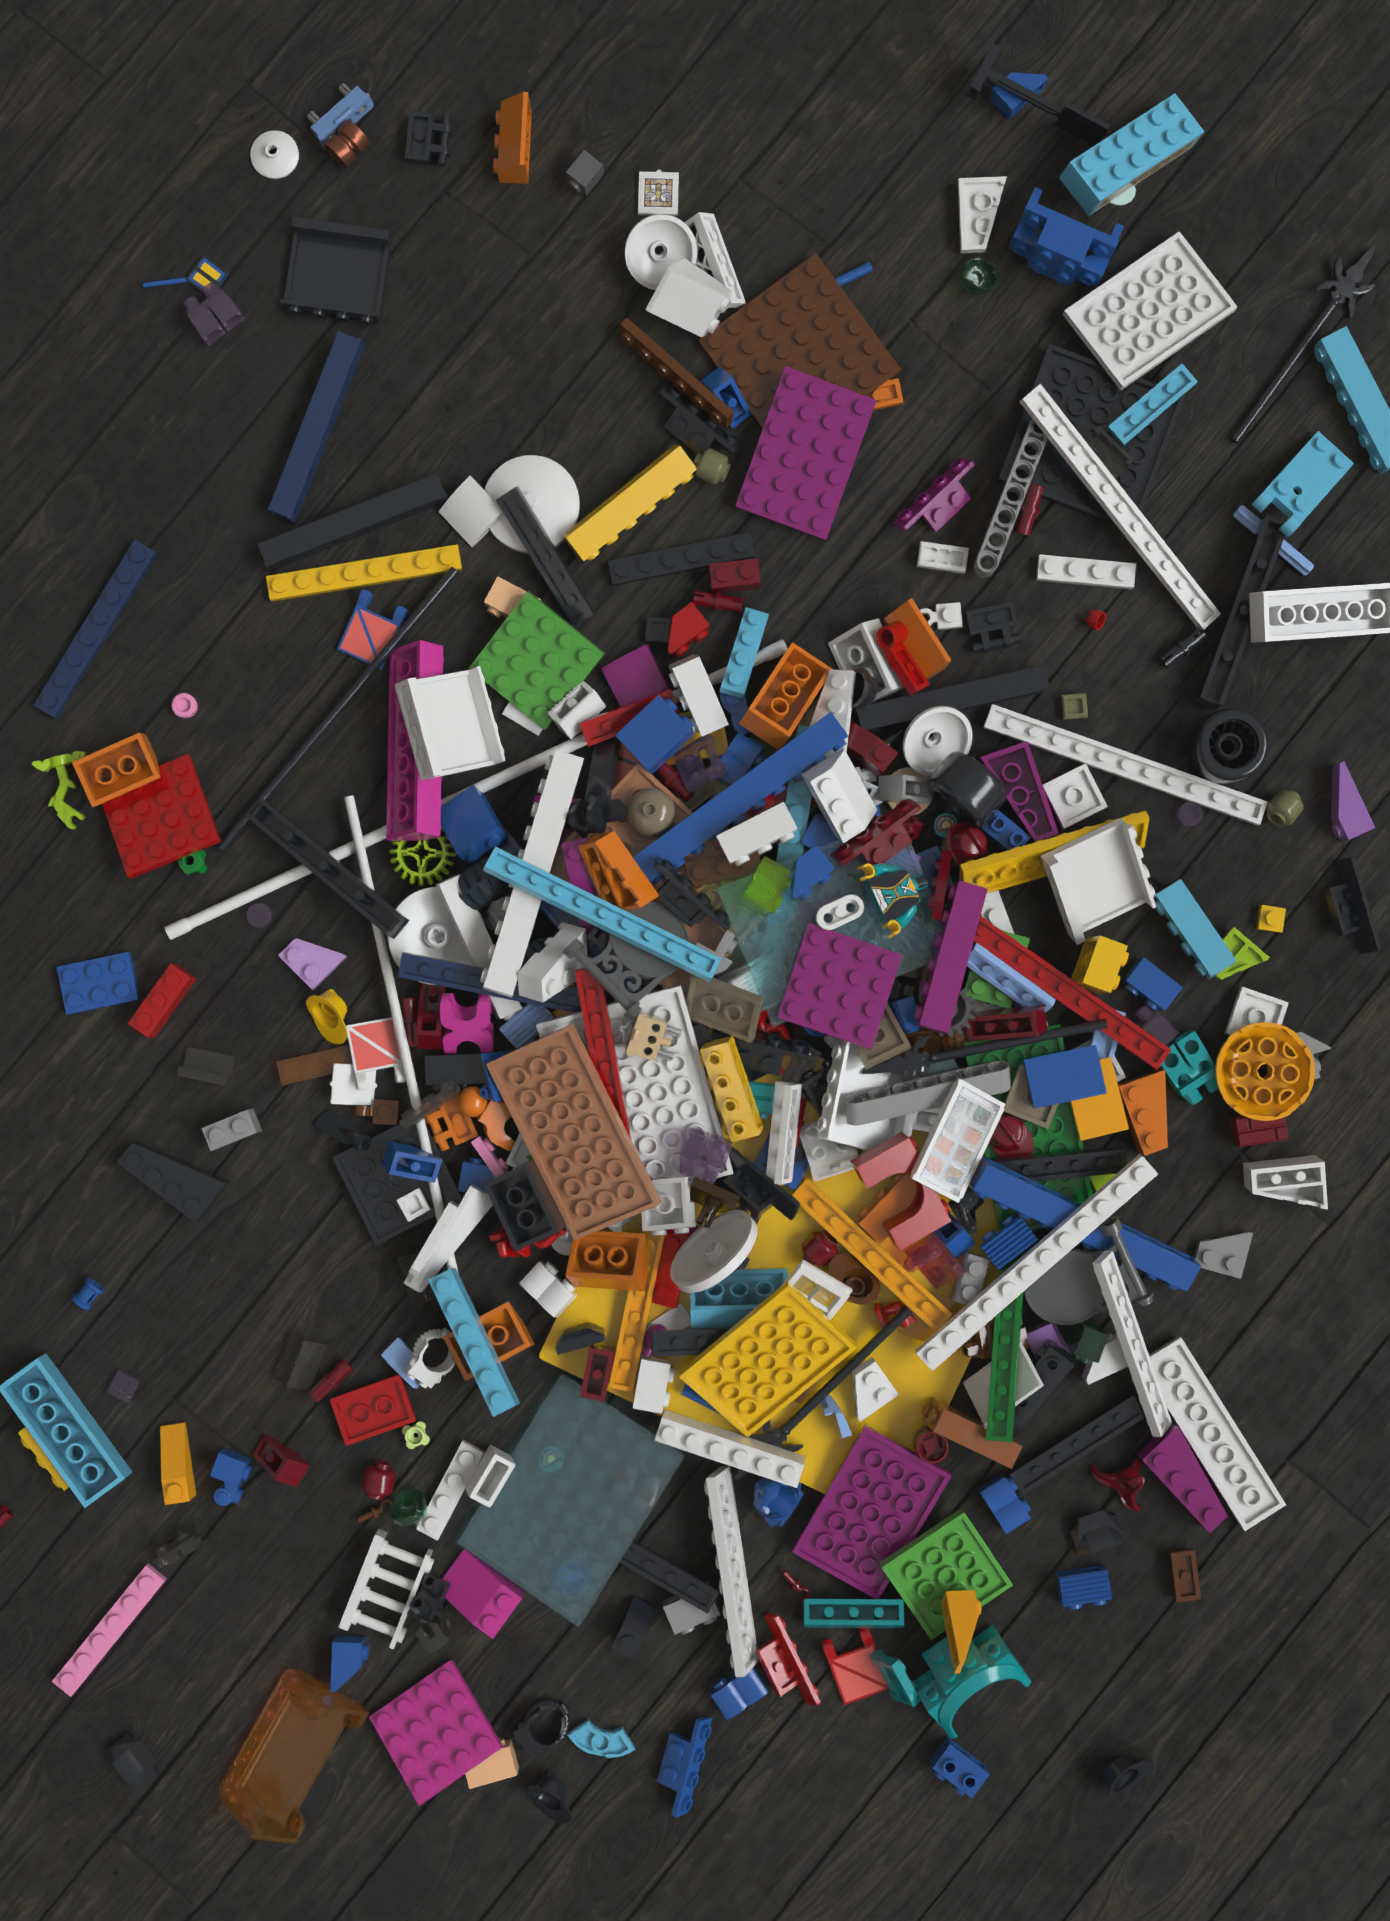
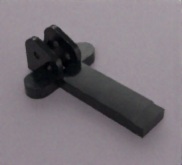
[565,736,628,838]

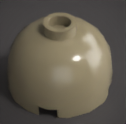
[627,788,676,838]

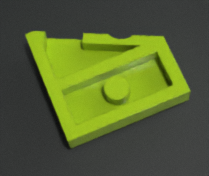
[1215,927,1270,980]

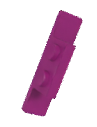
[893,457,975,532]

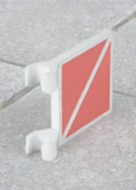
[346,1017,406,1091]

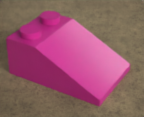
[442,1547,524,1639]

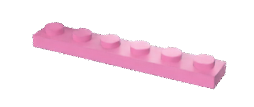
[52,1563,167,1697]

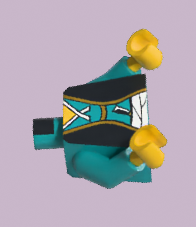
[857,863,928,938]

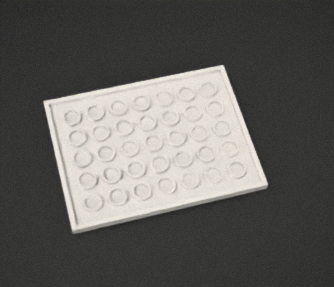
[536,984,733,1185]

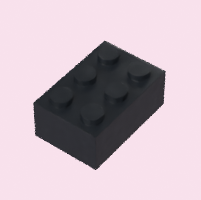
[483,1159,566,1252]

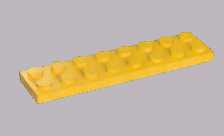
[959,811,1150,893]

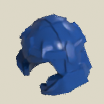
[753,1478,804,1528]

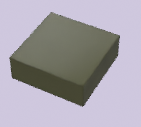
[1060,693,1088,720]

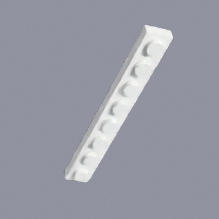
[1092,1251,1173,1437]

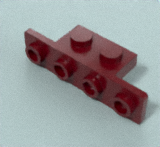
[830,798,921,866]

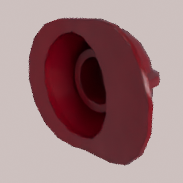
[946,823,989,869]
[983,1111,1034,1158]

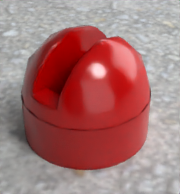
[1085,609,1106,631]

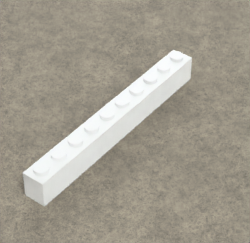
[480,749,584,998]

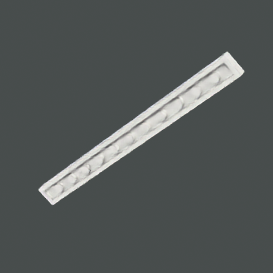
[1019,384,1221,630]
[983,704,1268,826]
[915,1154,1158,1371]

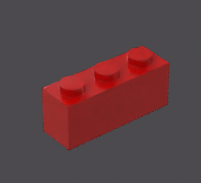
[128,963,197,1038]

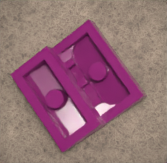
[601,645,669,707]

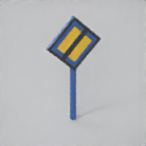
[142,255,229,298]

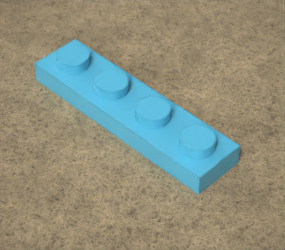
[1107,364,1198,447]
[720,607,769,699]

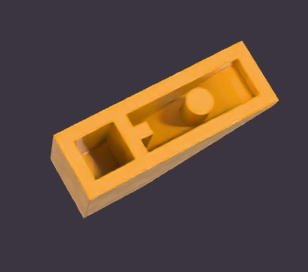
[160,1422,196,1505]
[941,1590,981,1674]

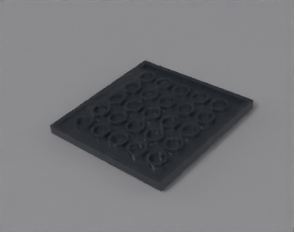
[997,344,1185,526]

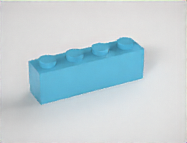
[1154,879,1236,979]

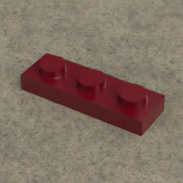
[928,850,952,920]

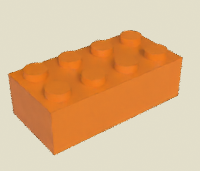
[739,642,833,750]

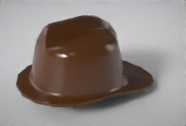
[828,1253,880,1305]

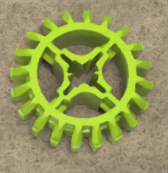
[390,827,456,886]

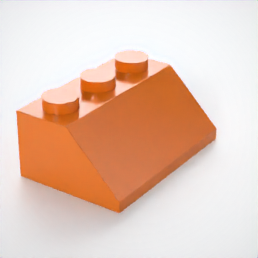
[493,92,532,184]
[883,598,951,680]
[72,732,161,808]
[566,1231,649,1291]
[443,1301,535,1381]

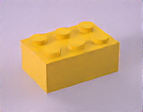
[1071,935,1129,994]

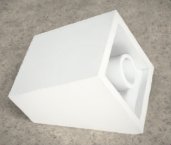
[645,258,732,337]

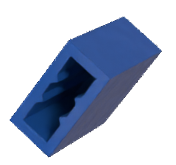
[616,695,695,774]
[440,784,508,864]

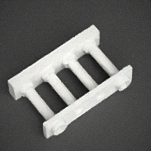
[338,1529,434,1649]

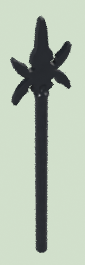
[1231,246,1376,444]
[862,1019,1108,1082]
[734,1305,913,1480]

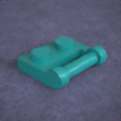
[870,1649,921,1707]

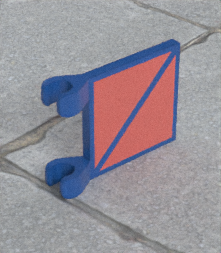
[337,589,408,670]

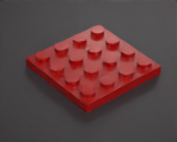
[102,754,221,879]

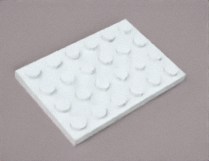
[1063,232,1237,390]

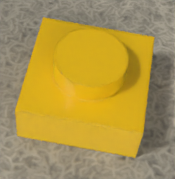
[1256,905,1286,933]

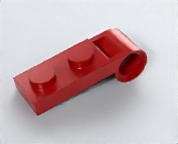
[876,621,930,696]

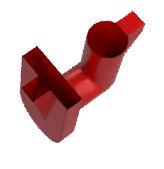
[488,1226,519,1258]
[874,1301,917,1329]

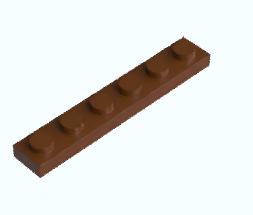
[620,318,734,429]

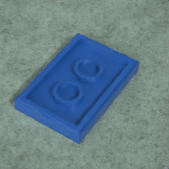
[1022,1045,1107,1109]

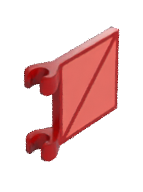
[822,1628,889,1705]

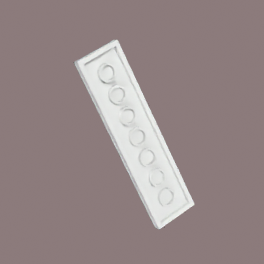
[1149,1336,1286,1531]
[704,1465,759,1677]

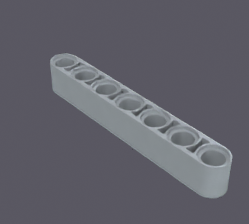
[974,419,1047,578]
[844,1061,1011,1126]

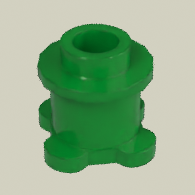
[178,850,207,875]

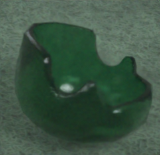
[960,258,999,296]
[389,1488,427,1527]

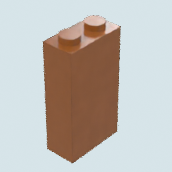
[922,1397,1023,1469]

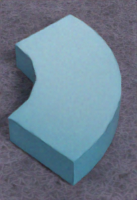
[567,1719,635,1758]

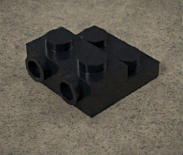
[797,1057,833,1118]

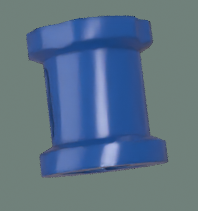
[71,1278,105,1311]

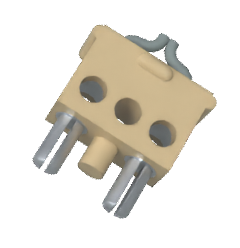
[619,1010,682,1061]

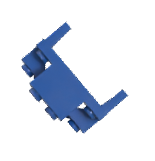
[1008,187,1124,287]

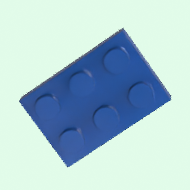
[57,952,140,1015]

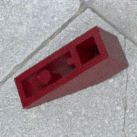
[847,720,898,778]
[416,983,447,1049]

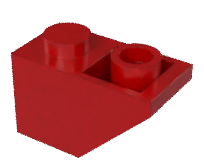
[668,602,710,658]

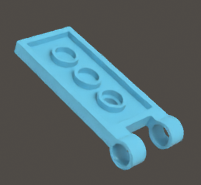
[1252,431,1354,537]

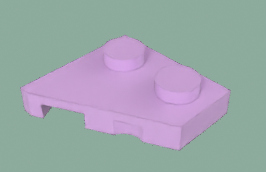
[278,938,347,990]

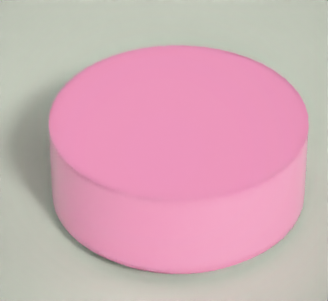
[172,693,198,718]

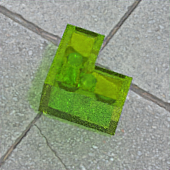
[739,856,792,917]

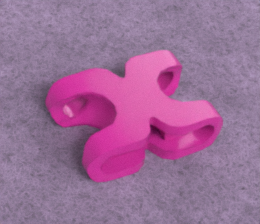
[440,993,494,1055]

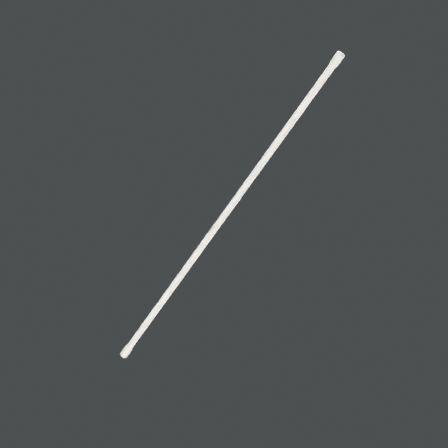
[165,639,787,940]

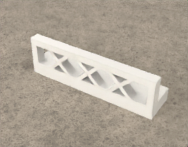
[684,212,746,313]
[766,1081,802,1185]

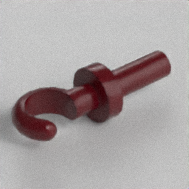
[782,1570,811,1601]

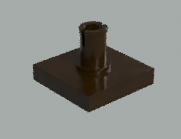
[691,1177,740,1228]

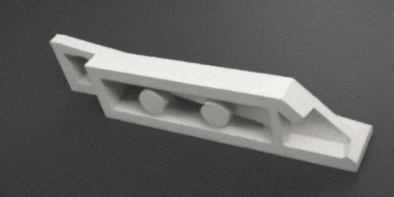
[404,1185,493,1292]

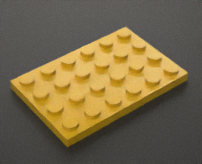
[679,1281,857,1437]

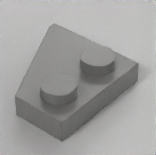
[1194,1231,1253,1279]

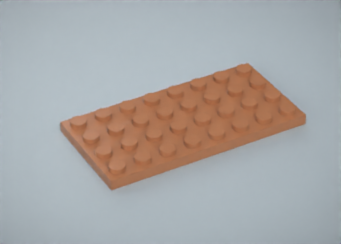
[486,1023,662,1241]

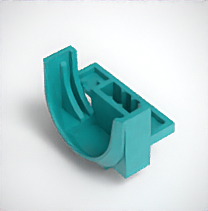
[913,1625,1032,1739]

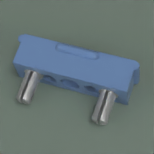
[307,83,374,149]

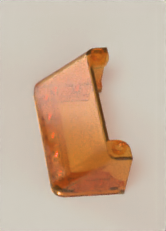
[219,1668,369,1844]

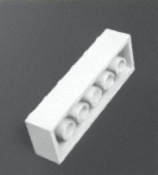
[1249,583,1390,643]

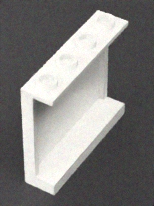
[395,666,506,781]
[1041,818,1156,945]
[817,1041,924,1151]

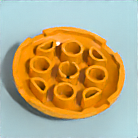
[1215,1022,1315,1121]

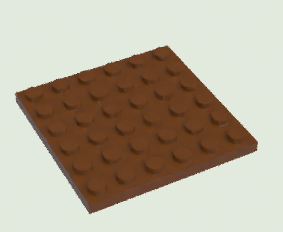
[698,253,901,429]

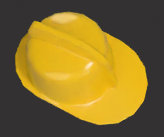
[306,989,348,1045]

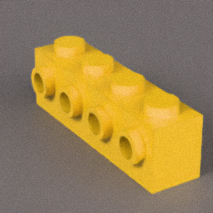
[699,1036,764,1142]

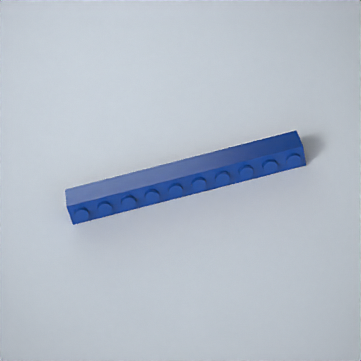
[633,712,848,885]
[970,1156,1201,1292]

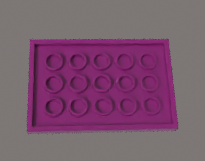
[735,366,877,541]
[792,1425,952,1599]

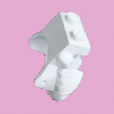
[405,1328,455,1389]

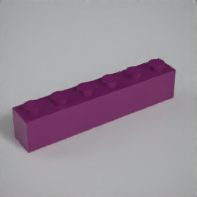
[914,881,988,1034]

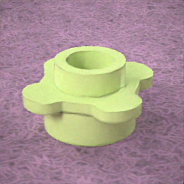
[402,1421,430,1449]

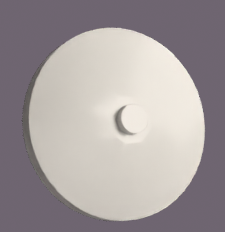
[485,455,580,553]
[387,887,485,985]
[670,1210,758,1293]

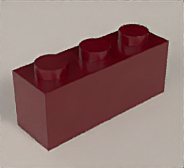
[966,1005,1048,1042]

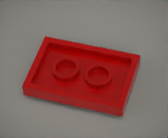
[330,1374,417,1446]

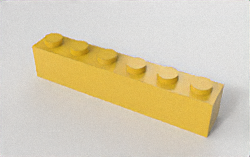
[562,445,697,561]

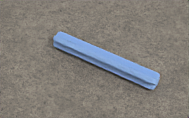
[1233,505,1314,576]

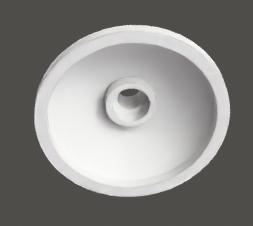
[625,214,697,290]
[903,706,972,776]

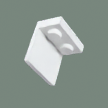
[800,1121,858,1182]

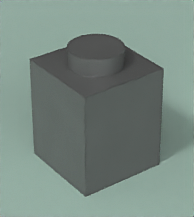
[566,150,604,196]

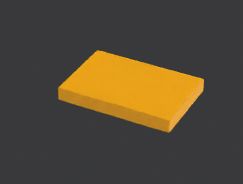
[1070,1057,1129,1141]

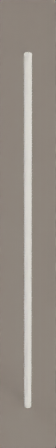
[344,796,459,1274]

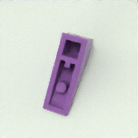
[1331,761,1375,842]

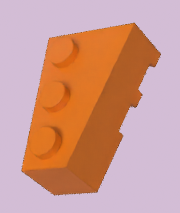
[578,831,659,911]
[1118,1069,1168,1156]

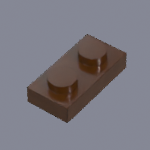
[1169,1548,1201,1602]

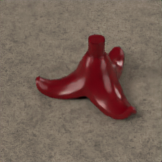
[1091,1459,1145,1512]

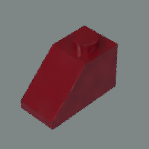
[252,1434,310,1487]

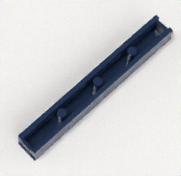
[268,331,365,525]

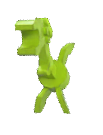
[32,751,86,829]

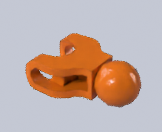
[457,1086,515,1151]

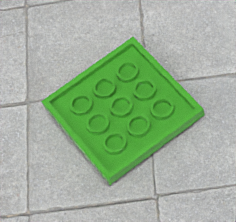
[469,591,605,730]
[879,1508,1013,1640]

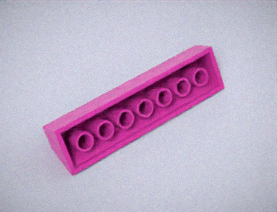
[386,640,444,841]

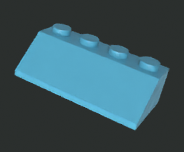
[690,1268,788,1328]

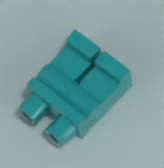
[1159,1030,1218,1105]

